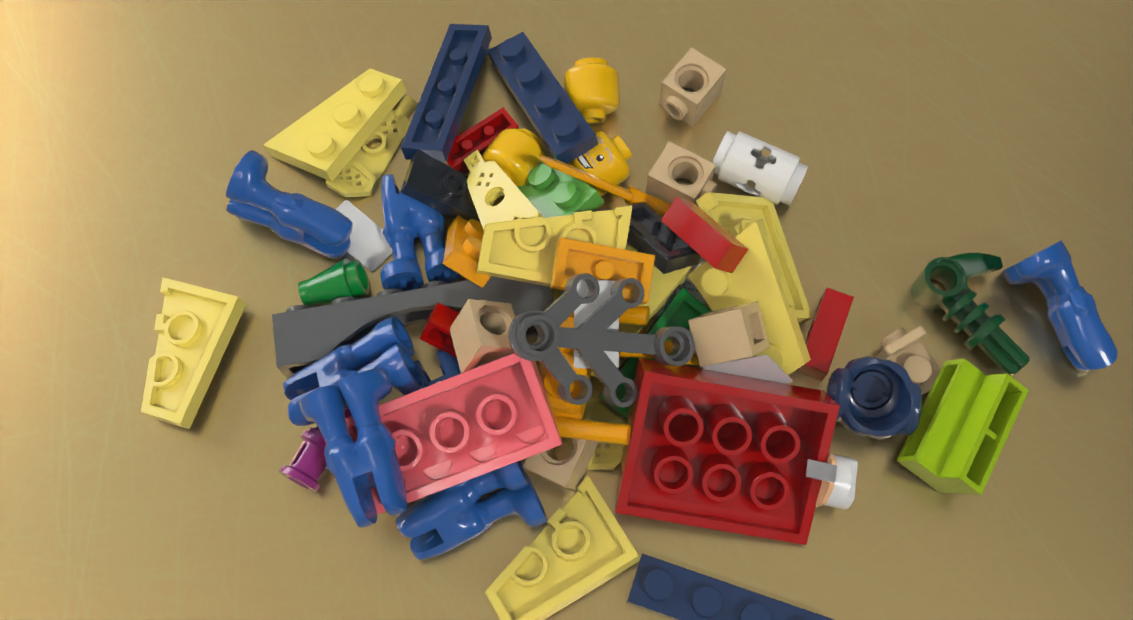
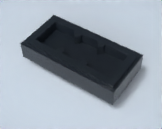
[400,150,481,223]
[627,202,700,274]

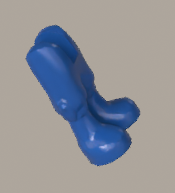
[226,150,353,259]
[380,174,462,291]
[1001,240,1118,371]
[283,315,425,426]
[299,369,407,528]
[396,461,548,560]

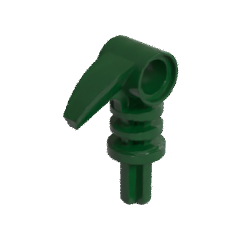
[911,253,1030,376]

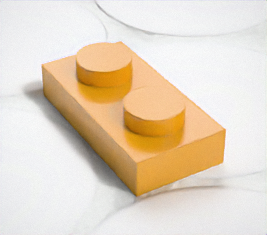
[443,215,491,288]
[550,237,655,305]

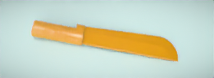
[538,155,671,217]

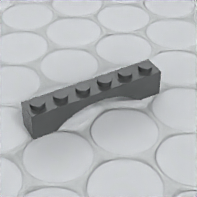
[272,276,554,379]

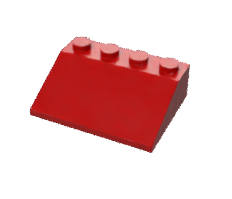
[615,358,840,545]

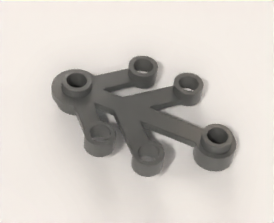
[508,273,695,407]

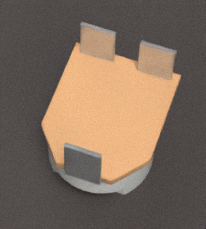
[806,450,858,510]

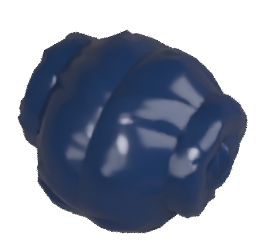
[827,356,923,441]

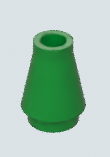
[298,259,370,306]

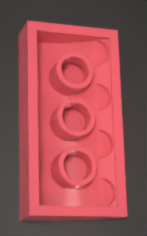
[345,353,563,515]

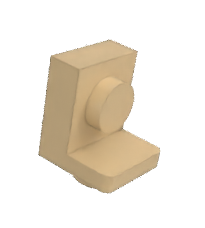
[876,325,940,396]

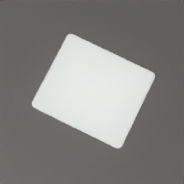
[703,355,793,384]

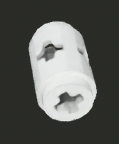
[712,131,808,206]

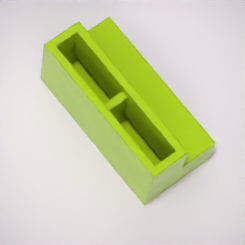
[896,359,1029,495]

